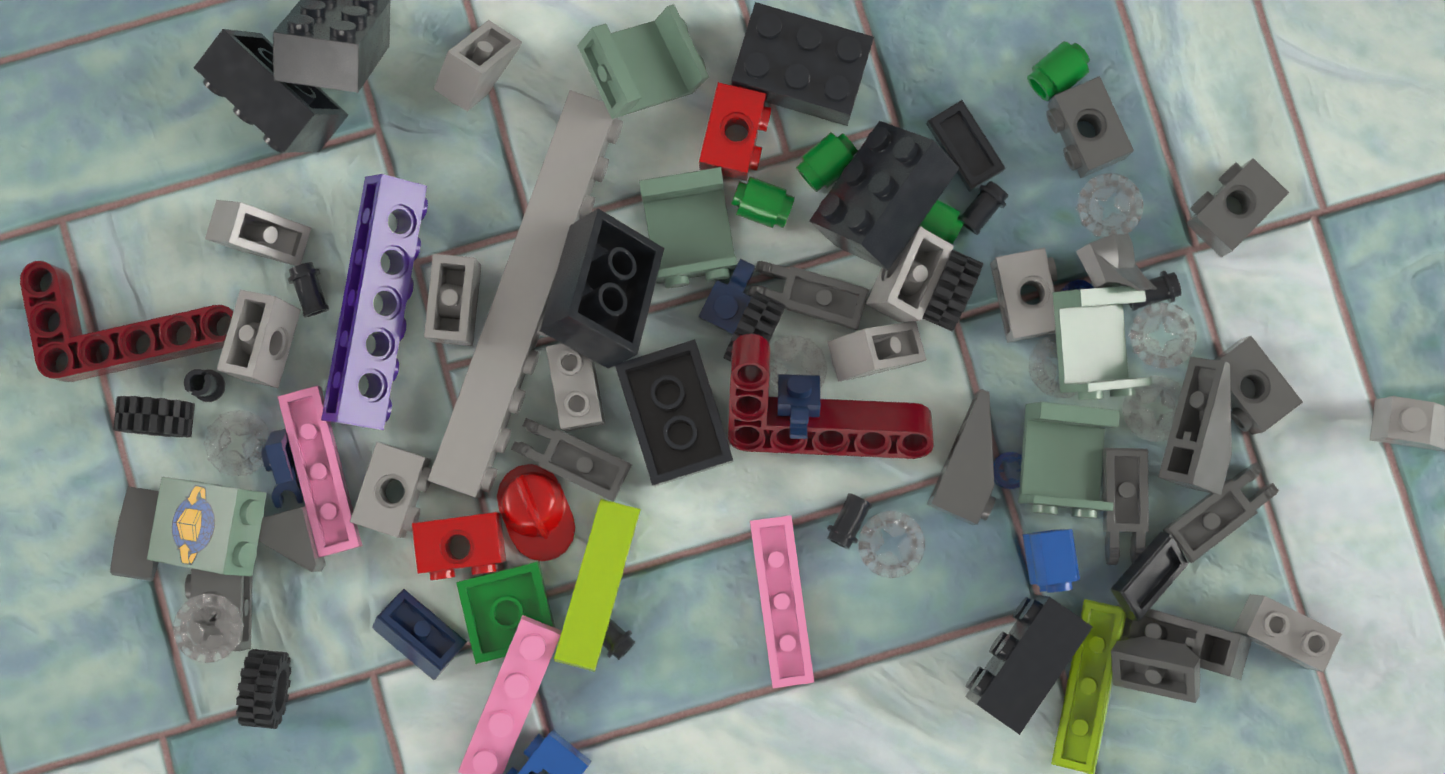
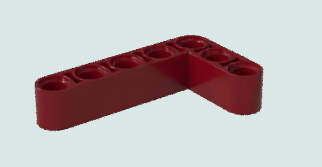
[20,261,234,382]
[728,334,934,459]

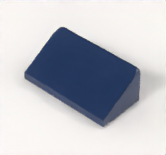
[372,589,467,680]

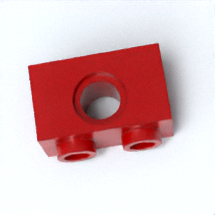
[699,82,772,181]
[412,512,507,581]

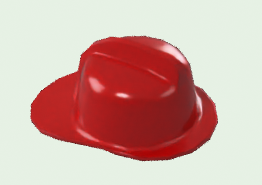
[496,464,576,561]

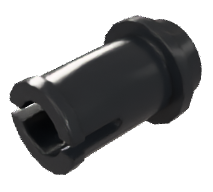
[957,181,1008,235]
[288,262,329,317]
[1126,271,1182,311]
[184,369,226,402]
[827,493,872,549]
[603,619,635,660]

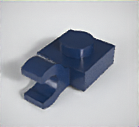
[698,259,755,335]
[777,374,821,439]
[261,429,304,508]

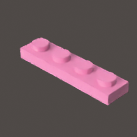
[277,385,362,557]
[750,515,814,688]
[458,615,562,774]

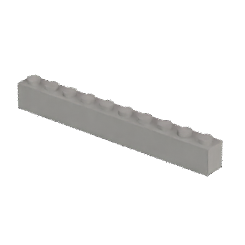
[428,90,623,498]

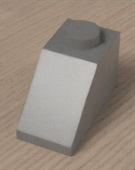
[434,20,522,112]
[205,200,311,266]
[828,321,926,382]
[1370,396,1445,452]

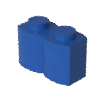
[1022,529,1080,593]

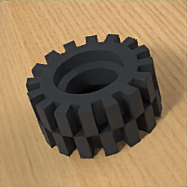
[923,249,983,331]
[723,291,786,362]
[113,396,195,438]
[236,649,291,729]

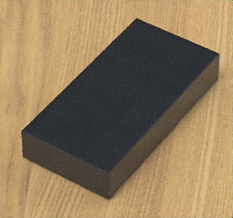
[926,100,1006,192]
[1110,532,1189,622]

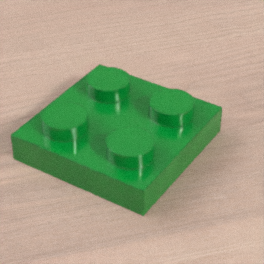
[456,561,559,664]

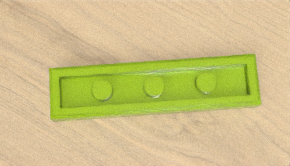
[554,499,640,672]
[1051,599,1126,774]

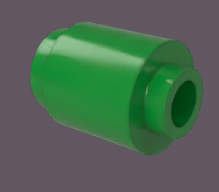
[1027,41,1090,101]
[796,132,858,192]
[731,176,795,228]
[919,200,964,245]

